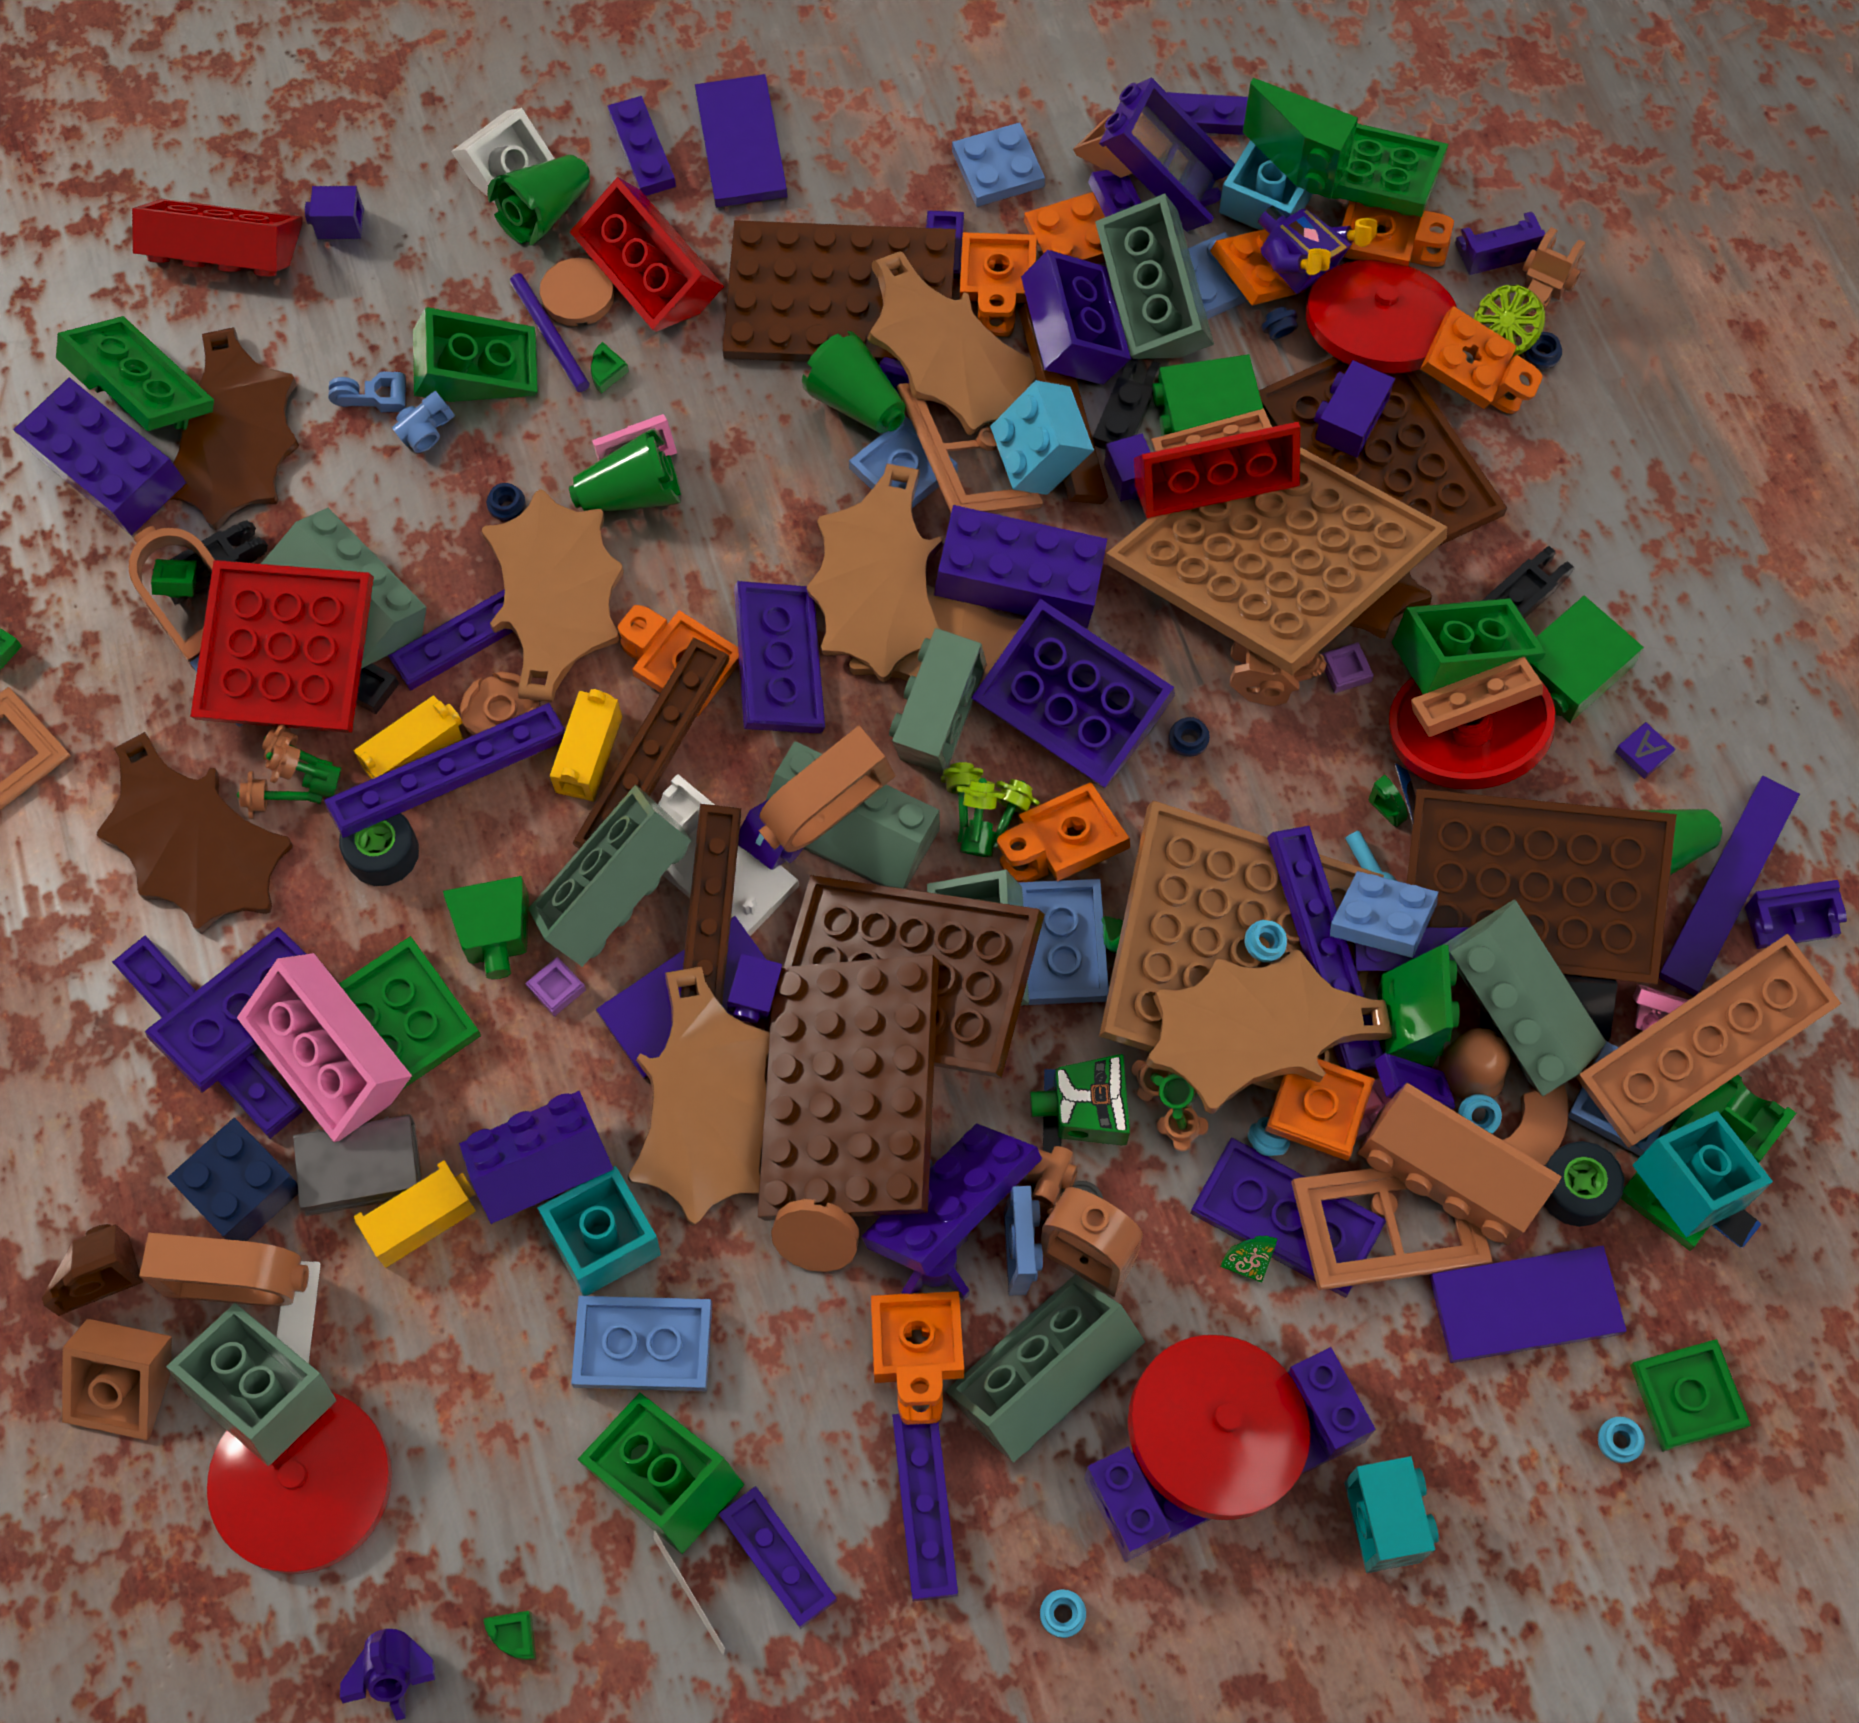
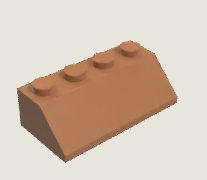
[1357,1083,1562,1245]

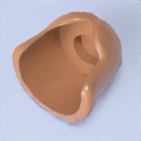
[1438,1028,1511,1100]

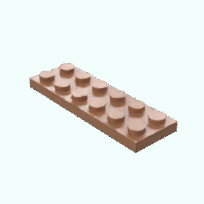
[1576,934,1842,1149]

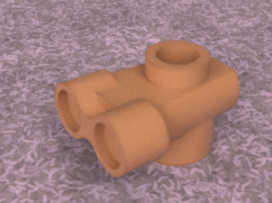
[1027,1146,1078,1222]

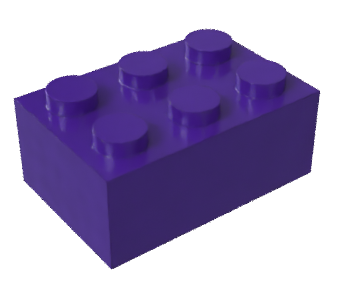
[1021,250,1131,385]
[459,1090,614,1224]

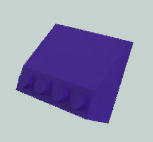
[971,599,1175,788]

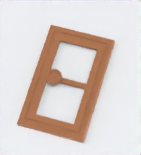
[897,383,1043,514]
[0,687,71,810]
[1291,1168,1493,1290]

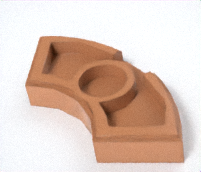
[1503,1085,1568,1166]

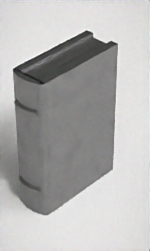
[293,1114,421,1216]

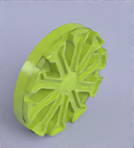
[1474,285,1545,356]

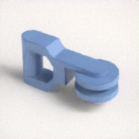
[328,372,406,412]

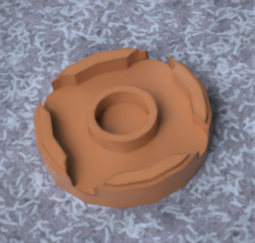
[539,258,615,326]
[460,672,541,737]
[771,1199,860,1272]

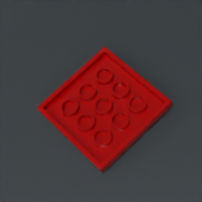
[190,560,374,733]

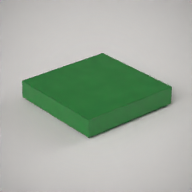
[1630,1339,1751,1452]

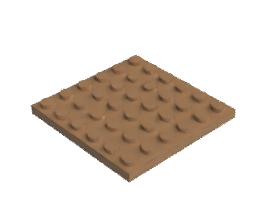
[1106,447,1447,675]
[1099,800,1384,1092]

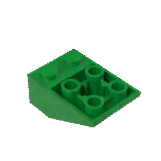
[1376,945,1459,1068]

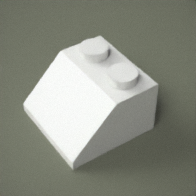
[451,108,555,203]

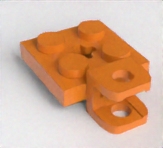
[1342,201,1454,267]
[960,232,1037,337]
[1420,306,1543,414]
[618,605,739,717]
[997,782,1130,882]
[871,1291,964,1425]

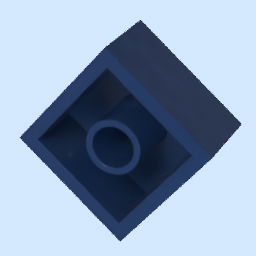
[167,1117,298,1241]

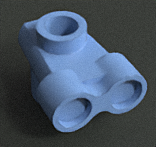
[392,390,455,453]

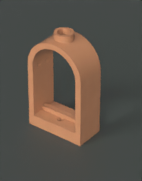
[129,526,215,668]
[758,725,896,852]
[1040,1187,1143,1297]
[139,1232,309,1306]

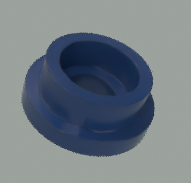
[1261,307,1298,340]
[1523,332,1562,369]
[486,483,526,521]
[1169,717,1210,757]

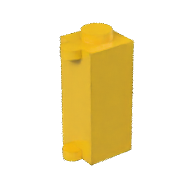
[550,689,623,802]
[353,695,464,779]
[353,1160,476,1268]

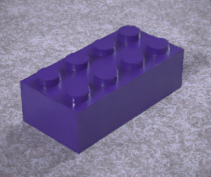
[13,377,187,536]
[934,505,1108,629]

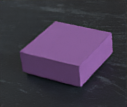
[1322,642,1374,693]
[525,956,586,1017]

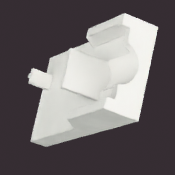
[658,774,799,936]

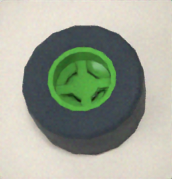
[339,813,419,886]
[1544,1141,1625,1227]

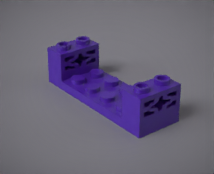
[1084,1347,1376,1562]

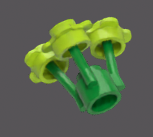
[941,762,1040,857]

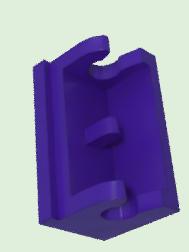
[1455,212,1546,275]
[1745,880,1847,949]

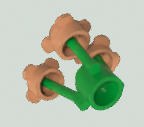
[237,725,342,819]
[1131,1059,1234,1152]

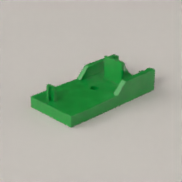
[56,316,214,431]
[1620,1075,1797,1251]

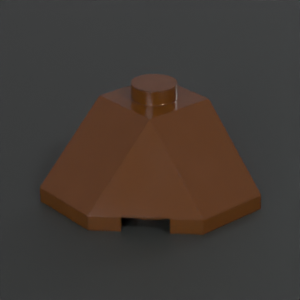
[42,1224,143,1316]

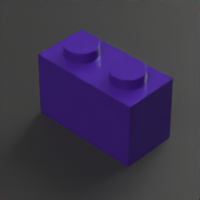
[1314,360,1395,458]

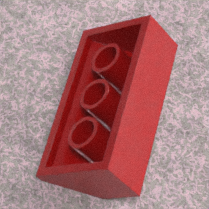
[570,177,724,332]
[132,199,303,276]
[1134,422,1301,518]

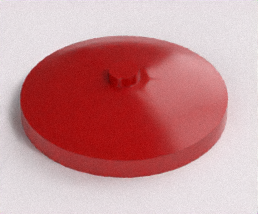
[1306,260,1457,373]
[1389,677,1555,790]
[1128,1335,1310,1520]
[207,1392,392,1574]

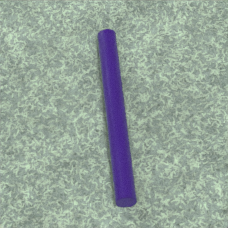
[510,273,590,392]

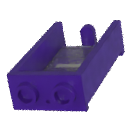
[1099,77,1235,232]

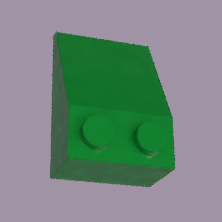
[1243,77,1358,199]
[413,307,538,402]
[1391,598,1546,694]
[577,1392,745,1554]

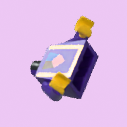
[1258,205,1377,294]

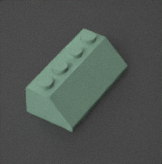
[1095,194,1214,359]
[261,508,427,669]
[766,741,940,889]
[528,784,692,967]
[1443,900,1607,1096]
[945,1274,1145,1463]

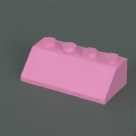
[237,953,412,1142]

